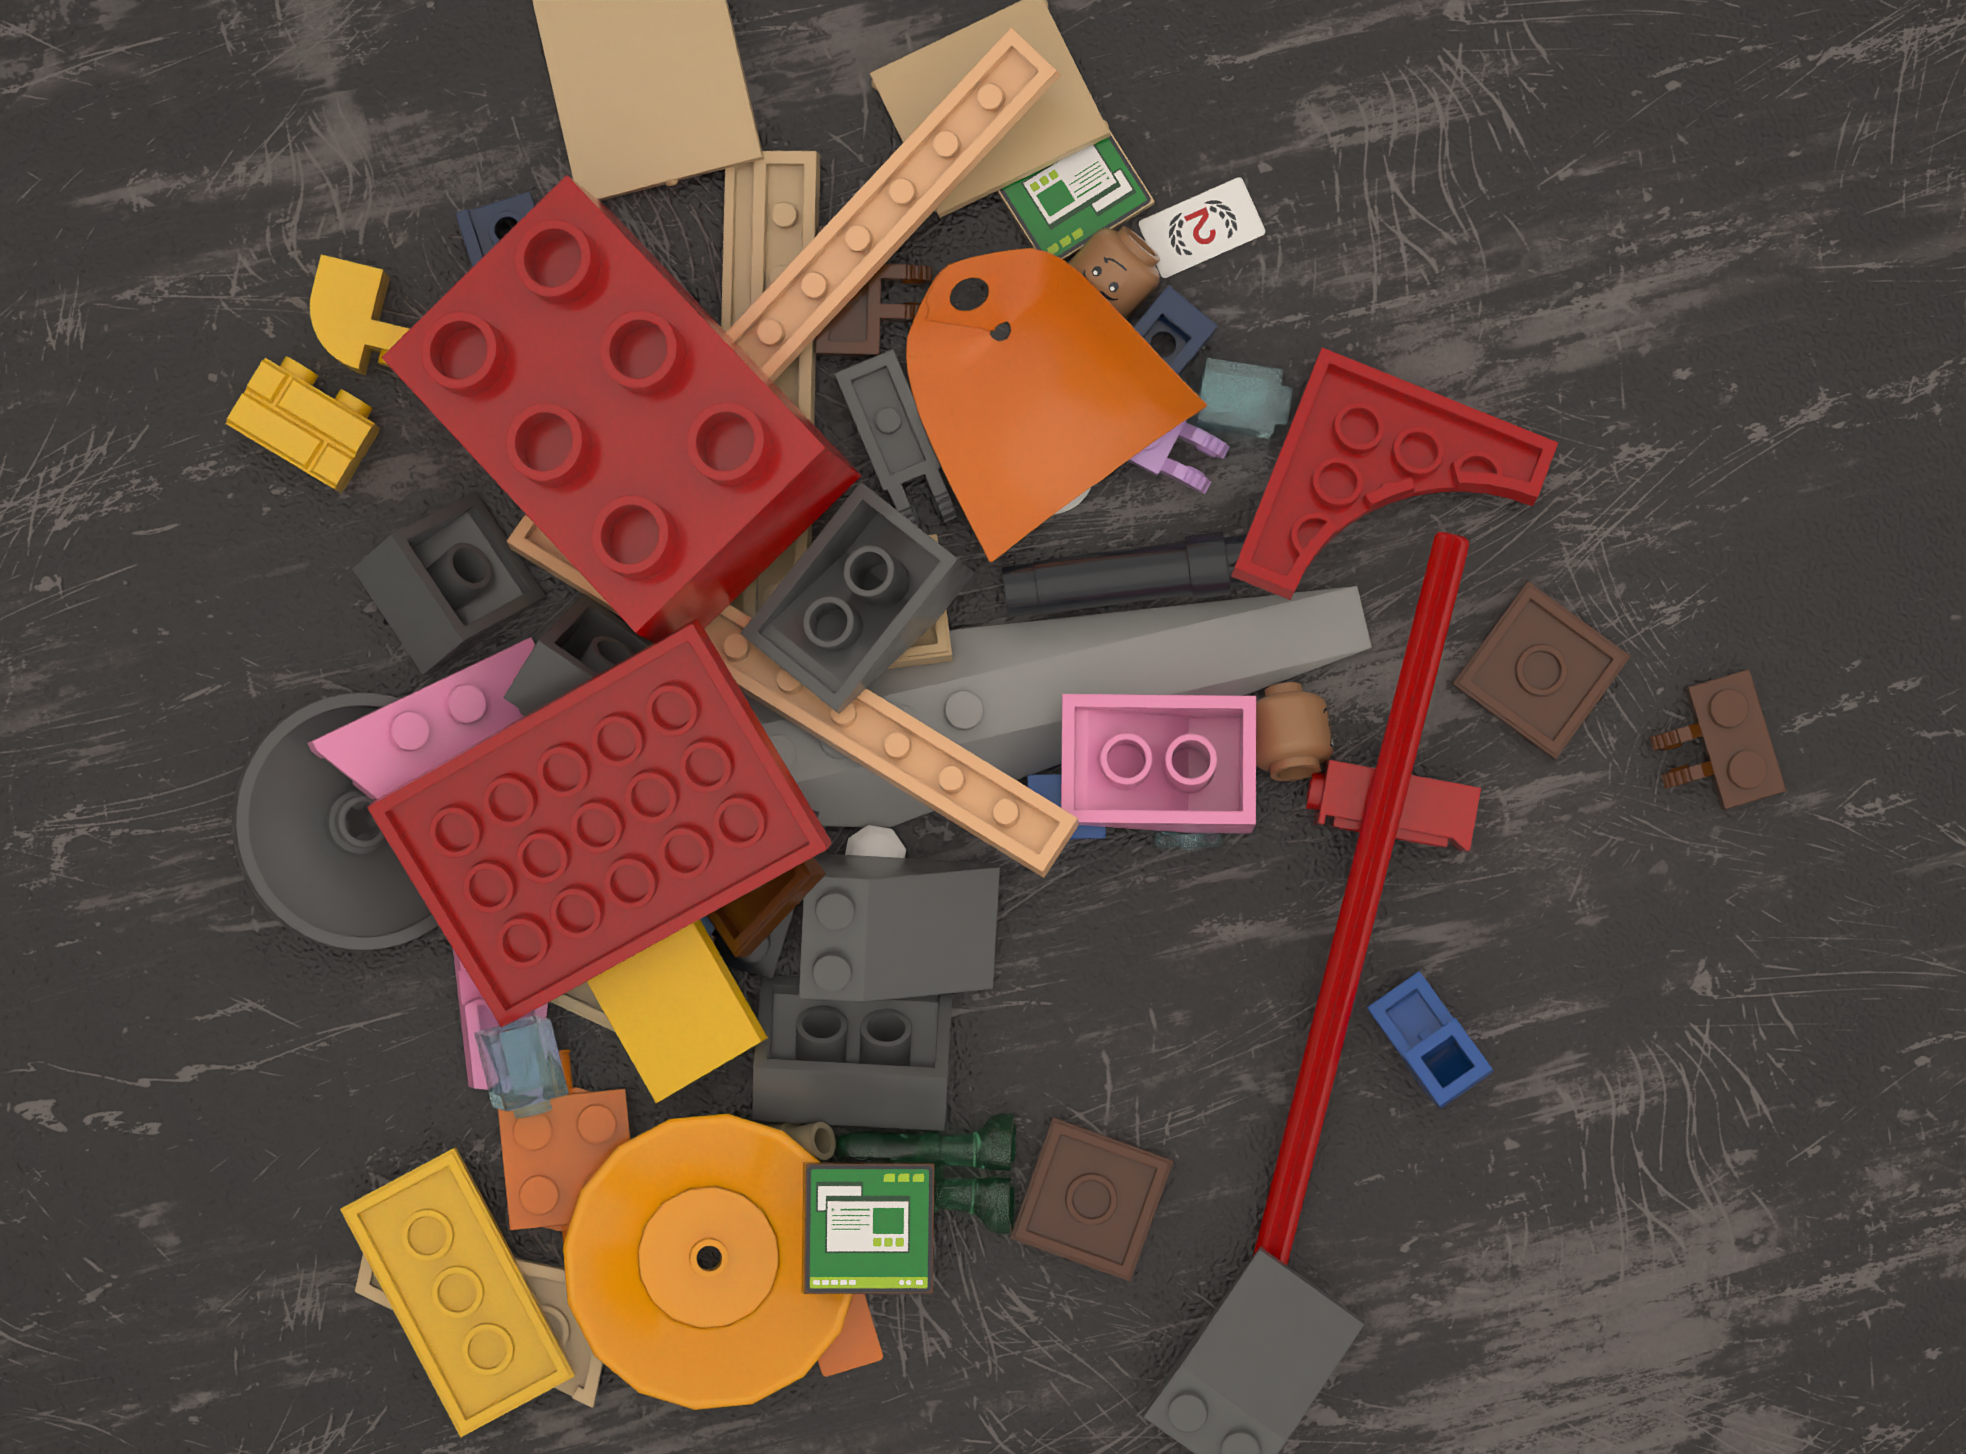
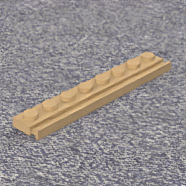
[721,151,821,618]

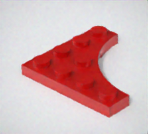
[1231,347,1558,600]

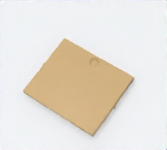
[532,0,764,201]

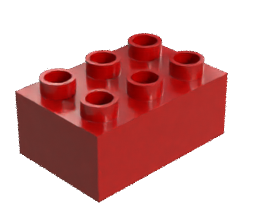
[381,175,862,643]

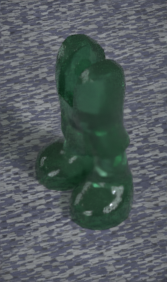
[836,1113,1017,1235]

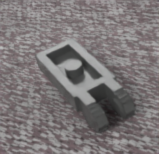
[834,349,957,528]

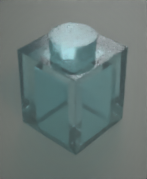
[1195,358,1292,439]
[474,1016,569,1118]

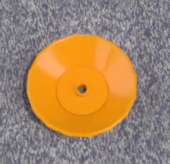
[563,1114,853,1410]

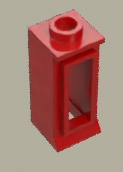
[1305,760,1481,852]

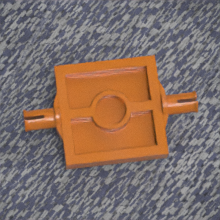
[497,1049,630,1268]

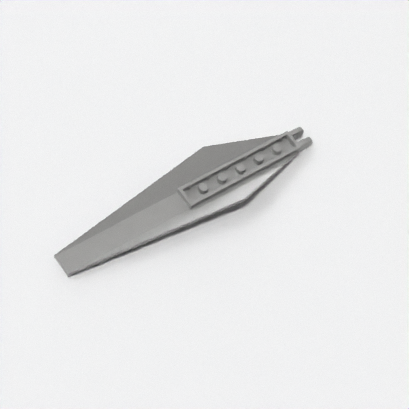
[743,586,1372,828]

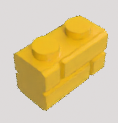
[225,356,380,493]

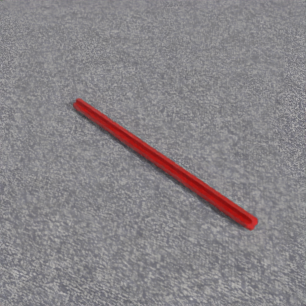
[1253,531,1469,1265]

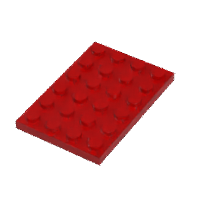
[367,618,832,1028]

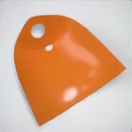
[906,248,1207,562]

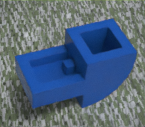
[1367,971,1493,1109]

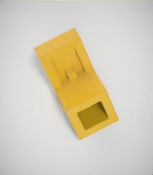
[310,255,409,376]

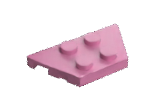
[307,637,535,800]

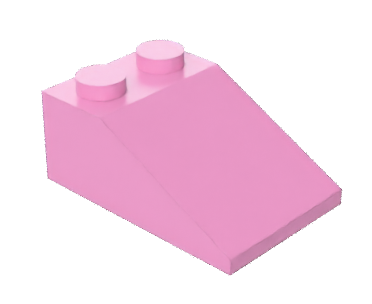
[1061,694,1256,833]

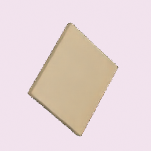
[870,0,1110,218]

